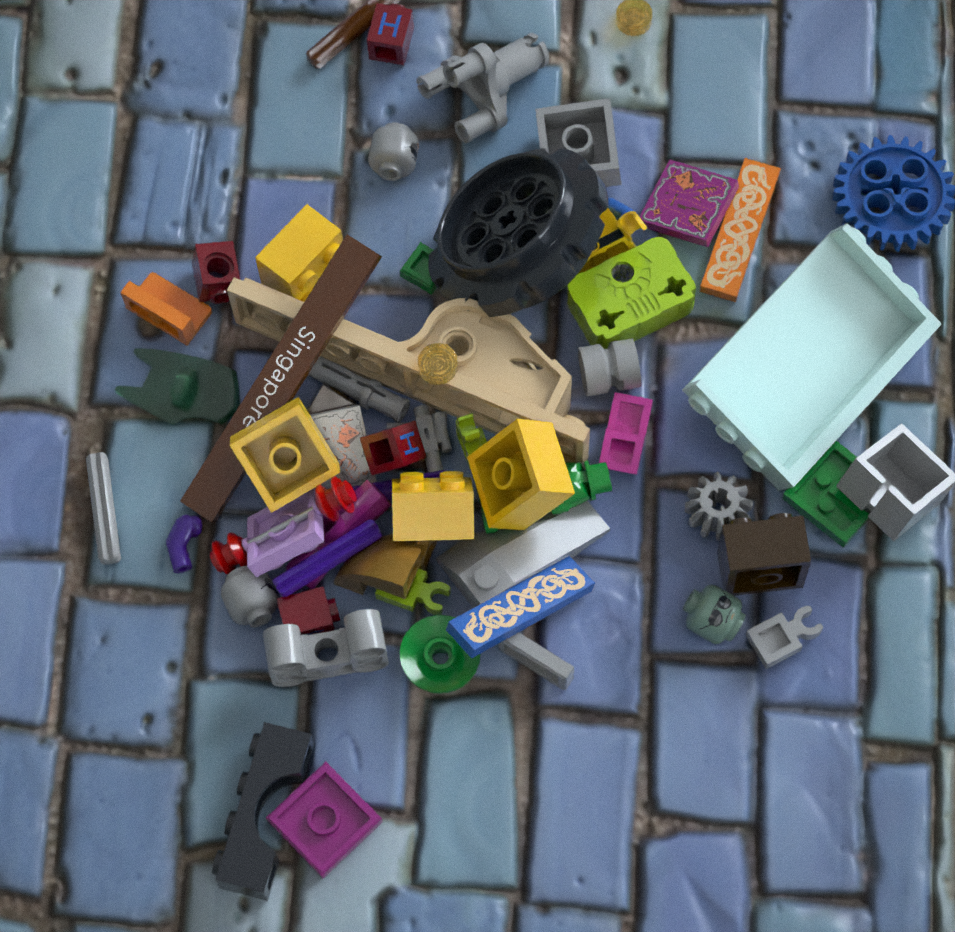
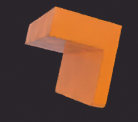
[120,272,212,346]

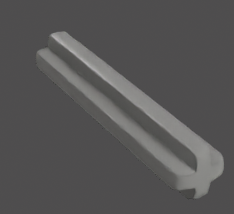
[86,452,121,565]

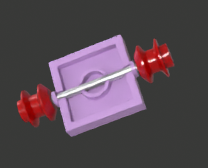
[210,477,357,577]

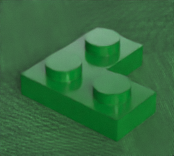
[782,441,869,548]

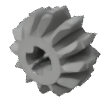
[684,471,753,541]

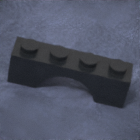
[212,722,315,901]

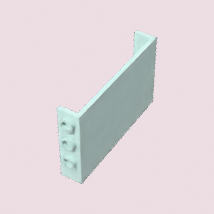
[682,223,941,491]

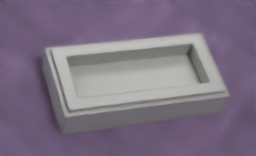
[498,632,574,690]

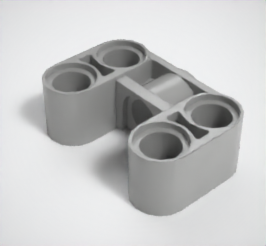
[263,609,389,687]

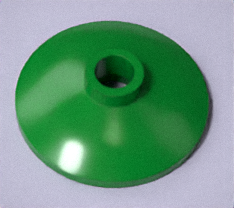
[400,615,481,694]

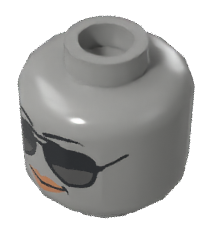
[368,123,419,181]
[221,566,279,627]

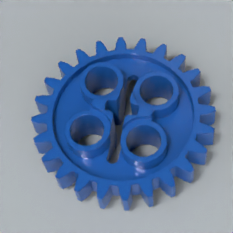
[832,135,955,252]

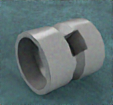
[578,338,641,397]

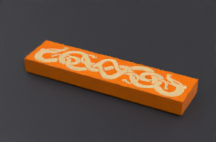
[699,158,781,302]

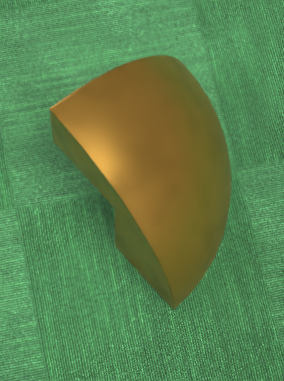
[334,534,437,599]

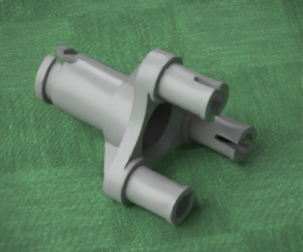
[416,33,549,143]

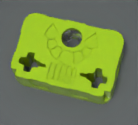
[567,237,696,349]

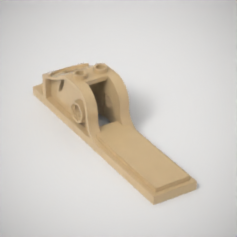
[227,277,590,467]

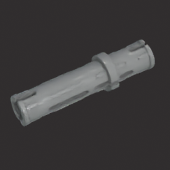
[308,356,410,423]

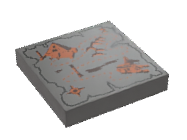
[310,404,377,489]

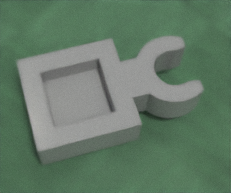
[746,606,823,669]

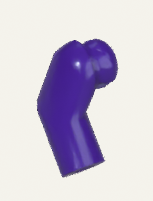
[166,514,203,574]

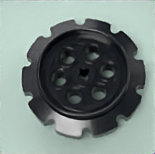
[428,148,608,317]

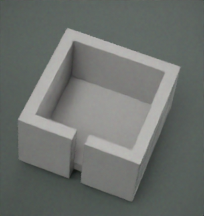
[836,423,955,541]

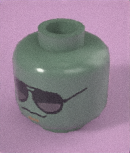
[683,584,746,644]

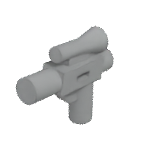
[387,405,452,472]

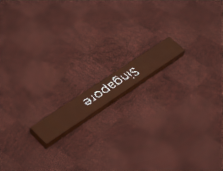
[180,234,382,523]

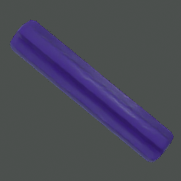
[273,519,382,597]

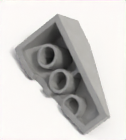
[436,501,610,608]

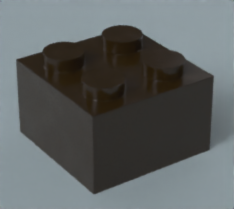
[717,513,811,596]

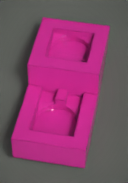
[599,392,653,475]

